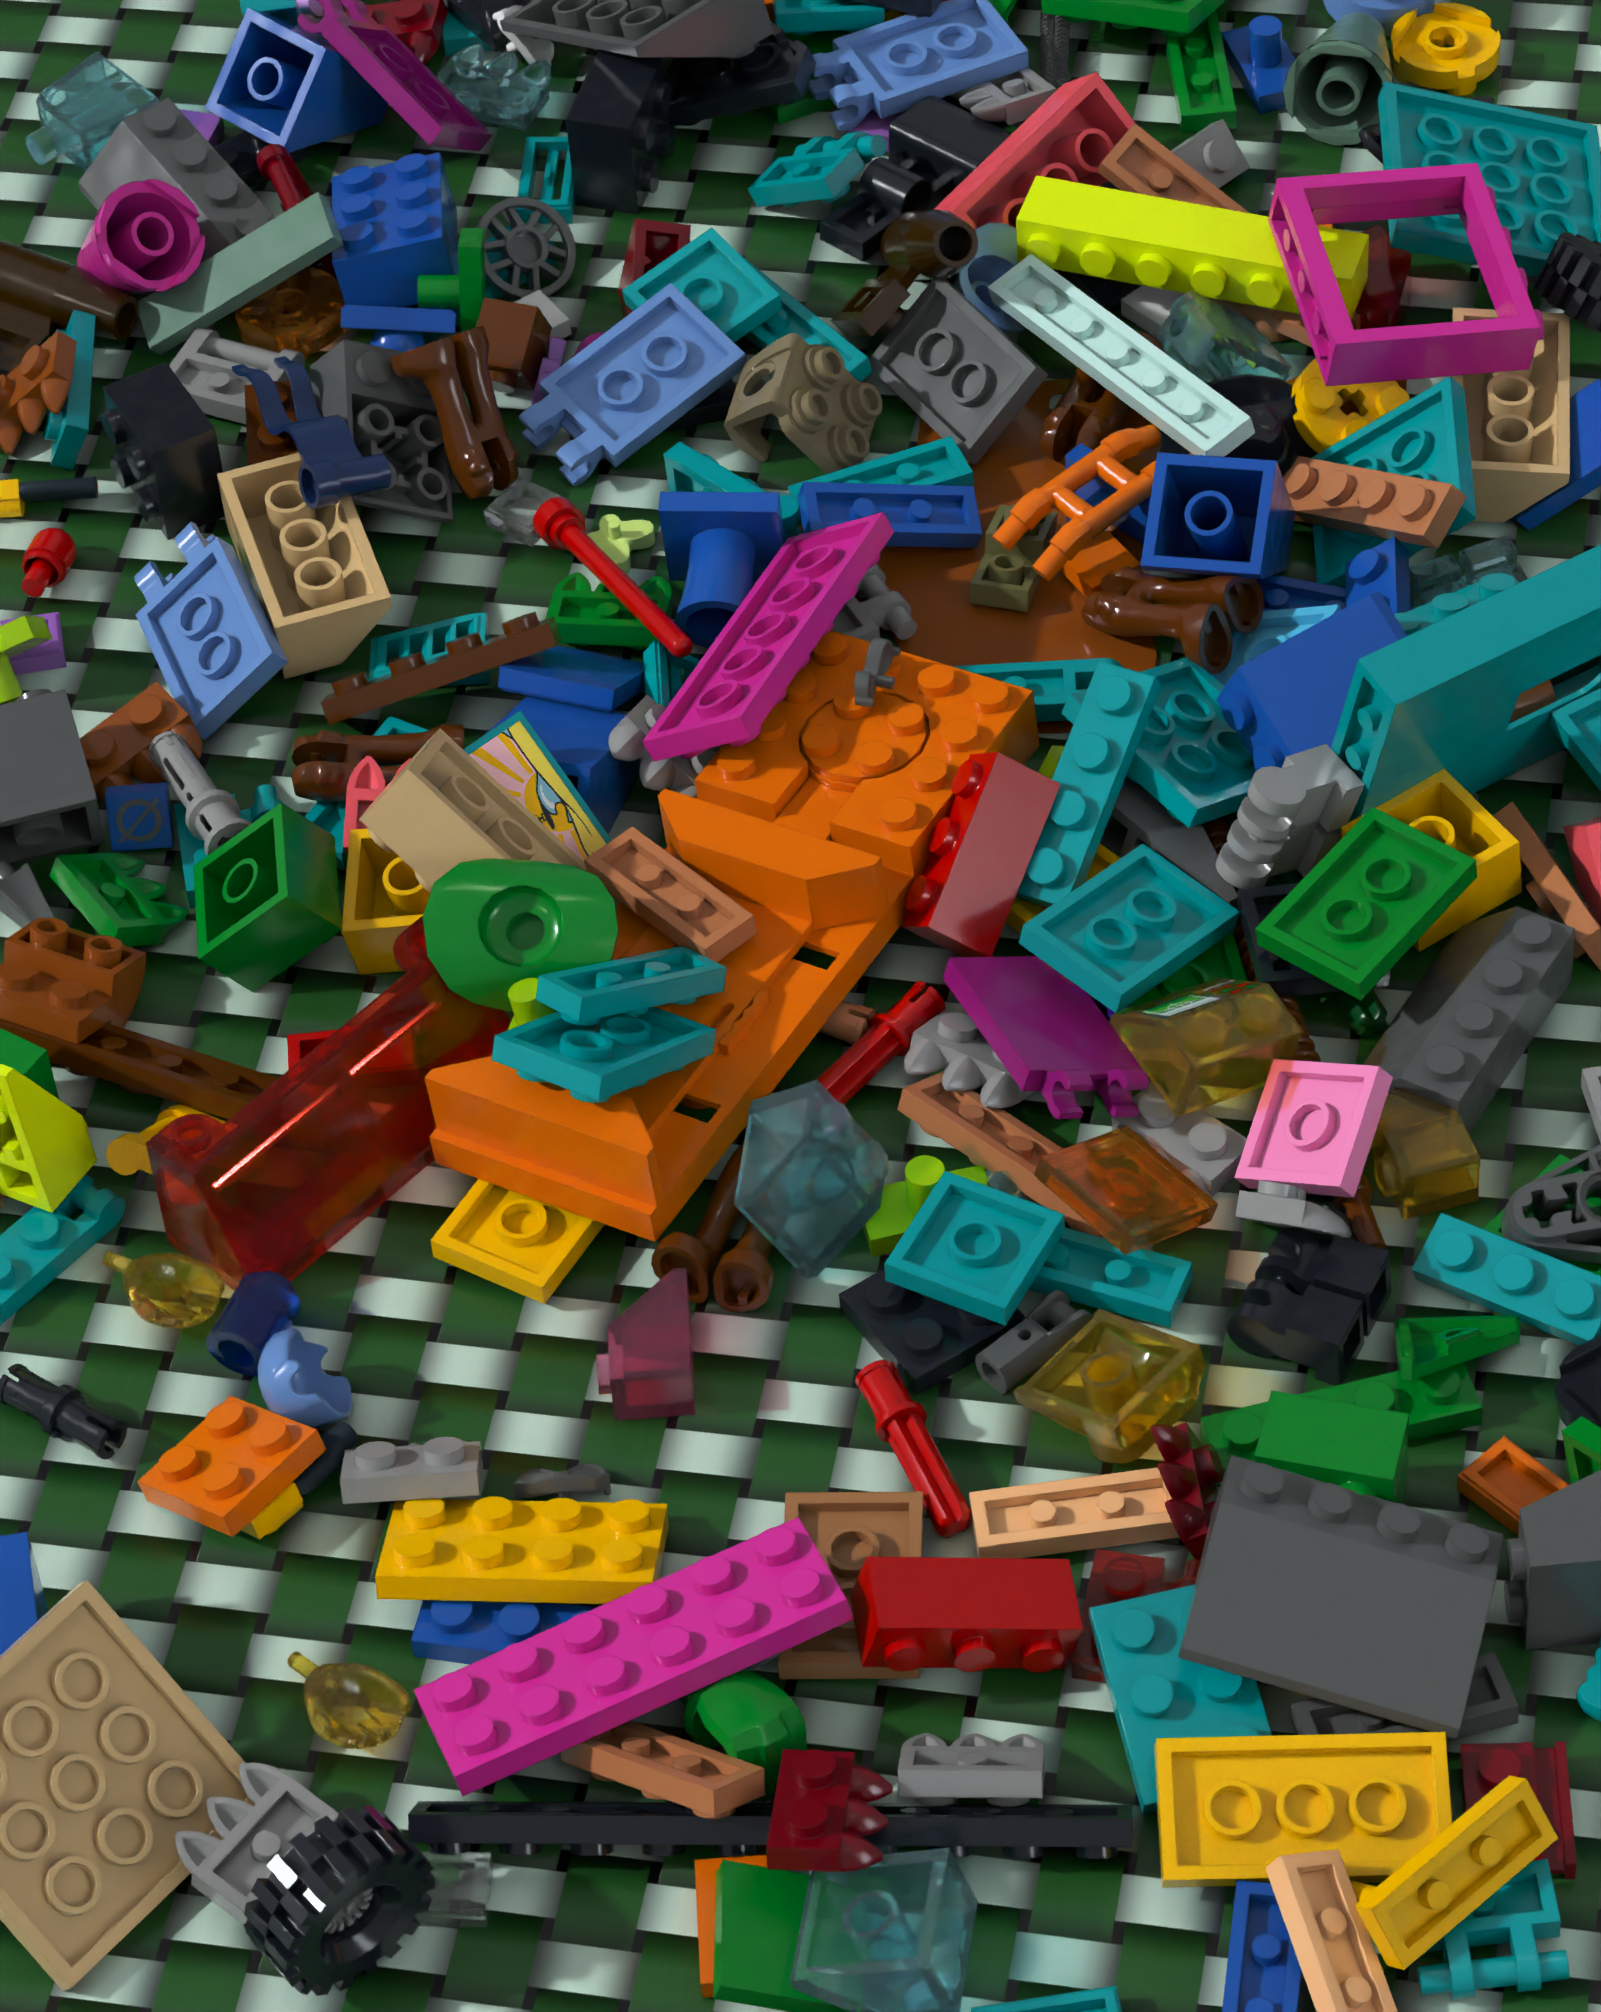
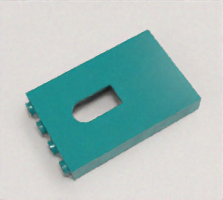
[1331,544,1601,840]

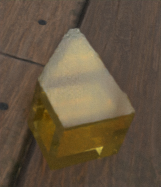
[1370,1086,1480,1220]

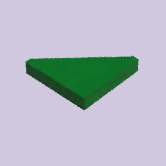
[1394,1315,1520,1381]

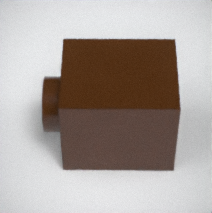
[476,297,552,393]

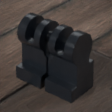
[1226,1228,1391,1386]

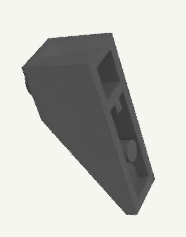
[1100,776,1237,908]

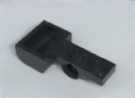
[820,96,1012,262]

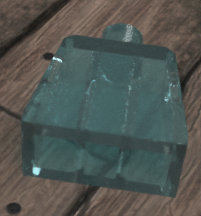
[25,51,159,172]
[1156,291,1294,383]

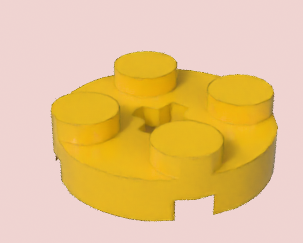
[1390,3,1501,96]
[1291,358,1410,453]

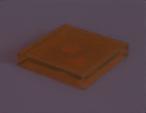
[1034,1126,1218,1255]

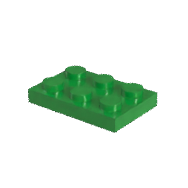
[1255,807,1477,1001]

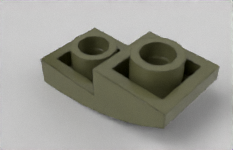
[969,504,1058,612]

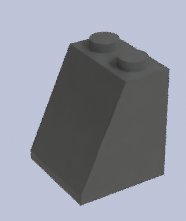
[0,689,105,866]
[1504,1470,1601,1650]

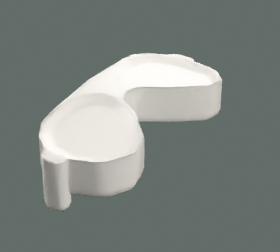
[492,5,554,72]

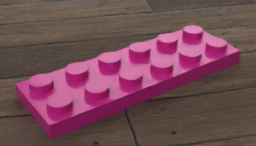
[642,512,895,762]
[413,1517,853,1796]

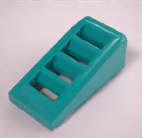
[369,613,490,686]

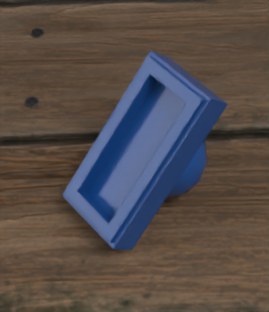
[340,305,457,352]

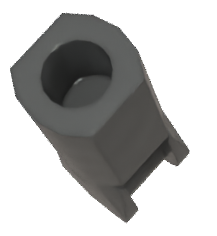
[975,1290,1094,1395]

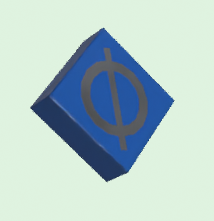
[105,782,175,852]

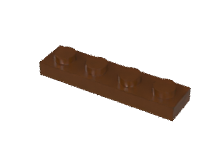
[320,612,561,725]

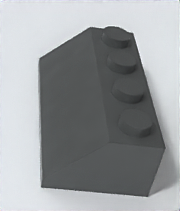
[78,98,294,307]
[1363,906,1575,1152]

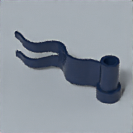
[232,356,391,509]

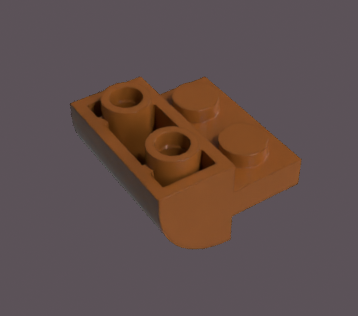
[0,917,146,1044]

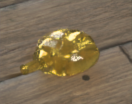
[103,1251,225,1329]
[287,1652,411,1749]

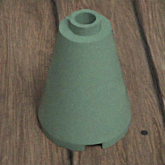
[1283,12,1394,146]

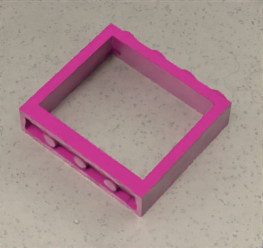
[1268,163,1544,386]

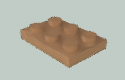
[778,1491,924,1679]

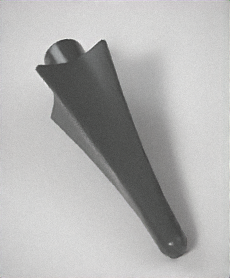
[0,860,55,928]

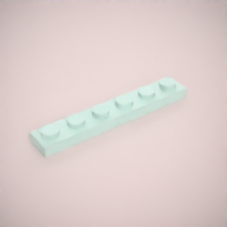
[988,254,1255,457]

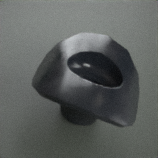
[1160,374,1319,478]

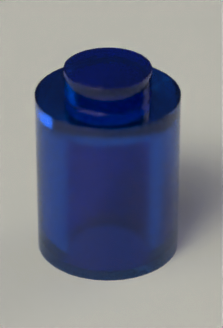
[206,1271,301,1376]

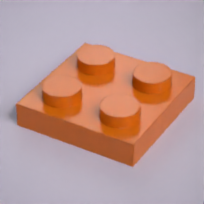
[137,1395,327,1537]

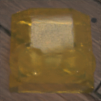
[1013,1309,1206,1463]

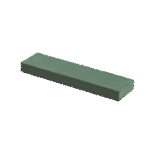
[138,192,343,355]

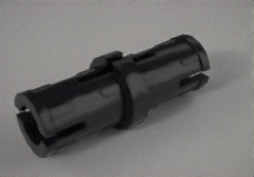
[0,1363,127,1460]

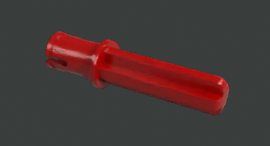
[793,981,946,1128]
[855,1359,971,1538]

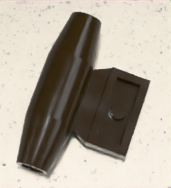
[830,209,978,337]
[0,241,139,376]

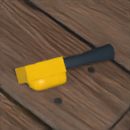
[0,477,98,518]
[241,1422,359,1539]

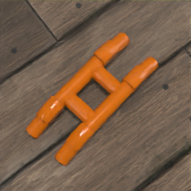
[992,424,1193,582]

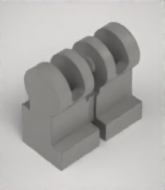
[1215,744,1365,889]

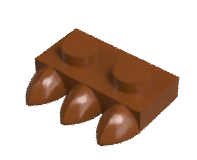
[0,330,77,455]
[80,681,202,804]

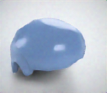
[258,1328,353,1429]

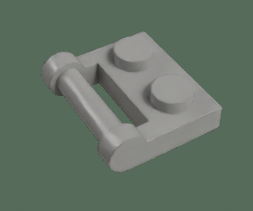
[169,327,305,424]

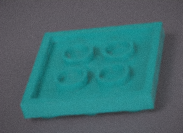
[1312,376,1477,588]
[1061,657,1256,828]

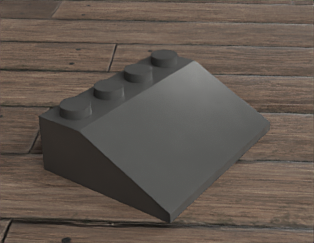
[500,0,774,59]
[1178,1455,1504,1739]

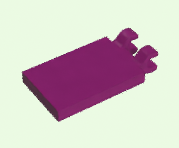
[297,0,492,151]
[943,956,1149,1119]

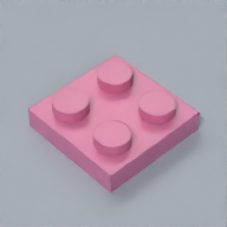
[1234,1059,1393,1198]

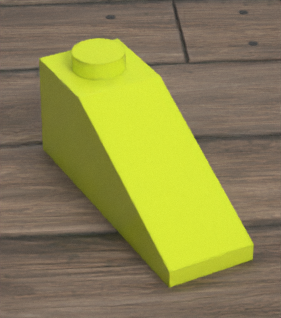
[0,1064,97,1213]

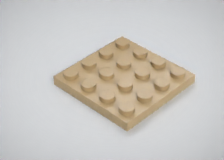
[0,1580,255,1991]

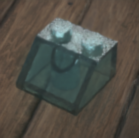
[734,1080,889,1279]
[790,1848,978,2012]

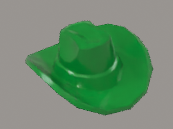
[423,858,619,1012]

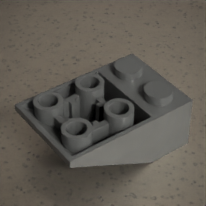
[310,339,453,523]

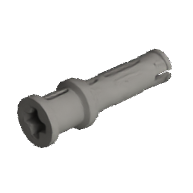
[149,731,252,856]

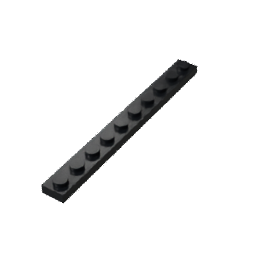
[408,1801,1133,1859]

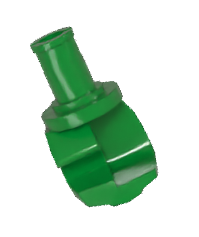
[679,1670,807,1802]

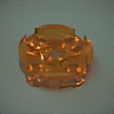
[235,267,348,360]

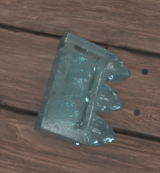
[437,43,551,132]

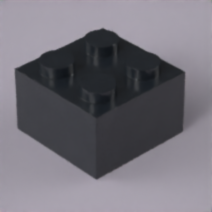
[566,50,676,214]
[101,362,225,540]

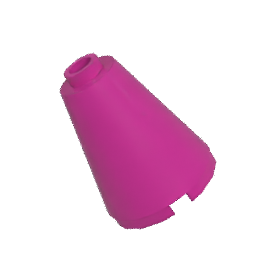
[77,179,205,293]

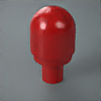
[21,528,76,597]

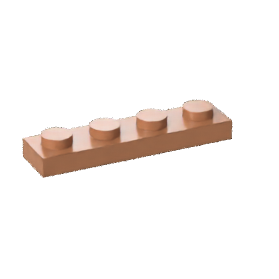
[1283,456,1467,549]
[897,1071,1140,1237]

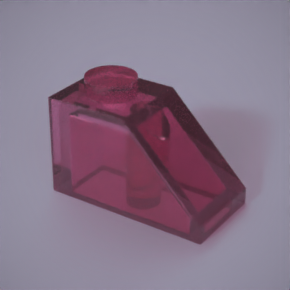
[596,1268,696,1421]

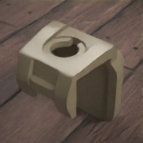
[724,333,883,474]

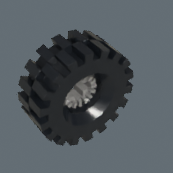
[244,1806,436,1996]

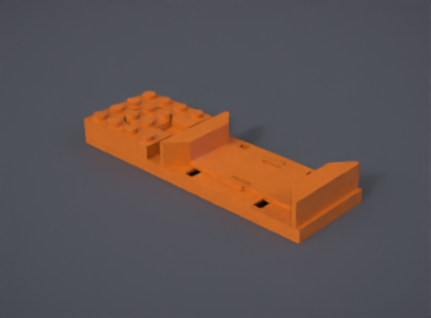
[425,630,1040,1242]

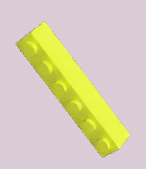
[1016,175,1369,320]

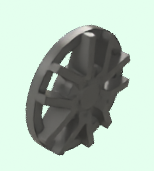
[477,197,576,300]

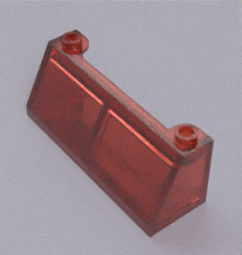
[146,916,511,1308]

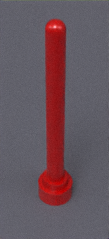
[533,497,693,658]

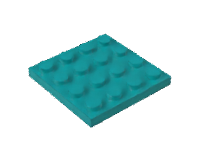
[1378,82,1601,277]

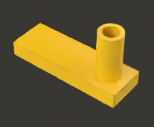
[1350,1775,1558,1970]

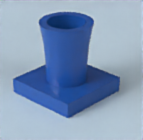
[658,492,786,648]

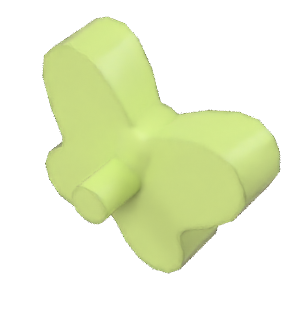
[587,514,655,574]

